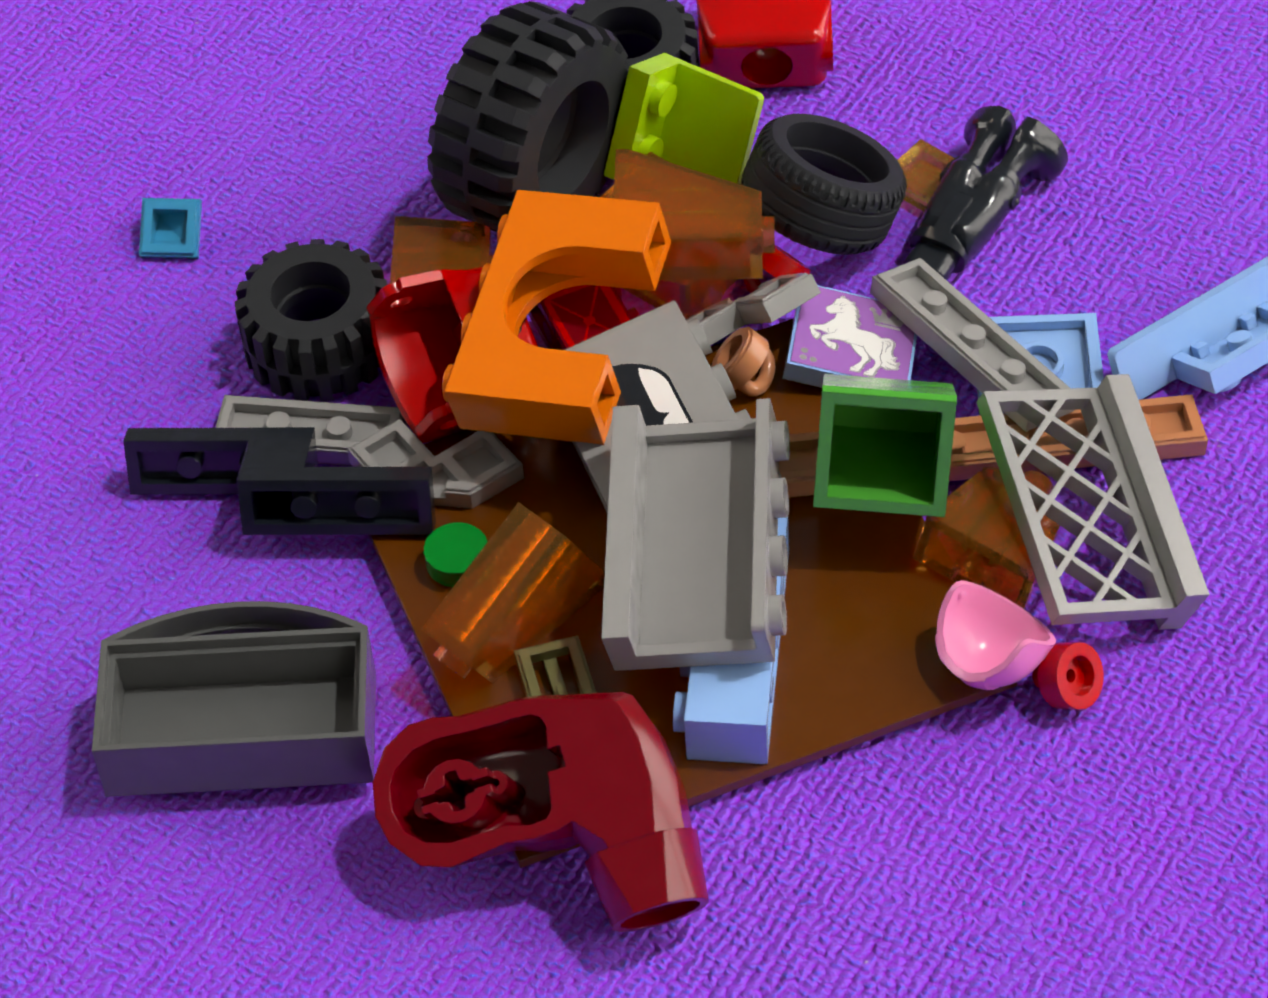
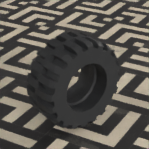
[427,1,631,233]

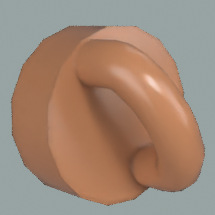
[711,327,776,397]

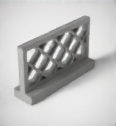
[976,374,1210,630]

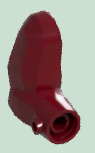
[372,692,709,932]

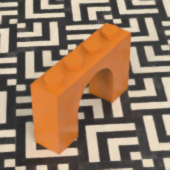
[442,190,671,445]

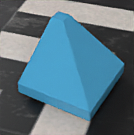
[139,198,202,259]

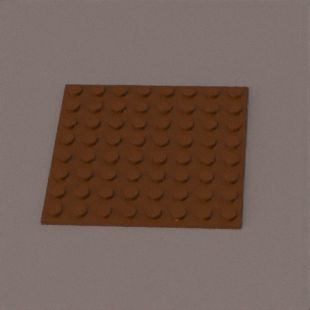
[369,319,1017,868]

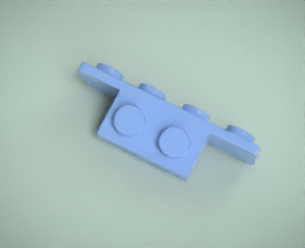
[1107,256,1268,400]

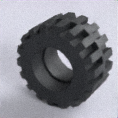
[567,0,699,67]
[235,239,387,401]

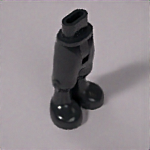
[903,106,1068,280]

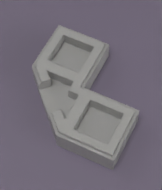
[686,273,821,346]
[347,419,524,509]

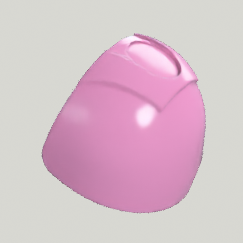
[935,580,1056,690]

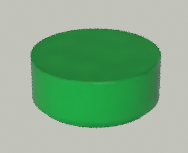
[424,522,490,587]

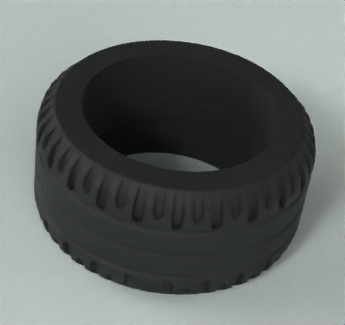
[741,114,907,255]

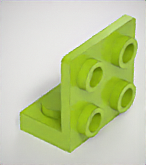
[604,53,764,204]

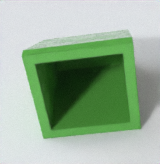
[813,374,957,517]

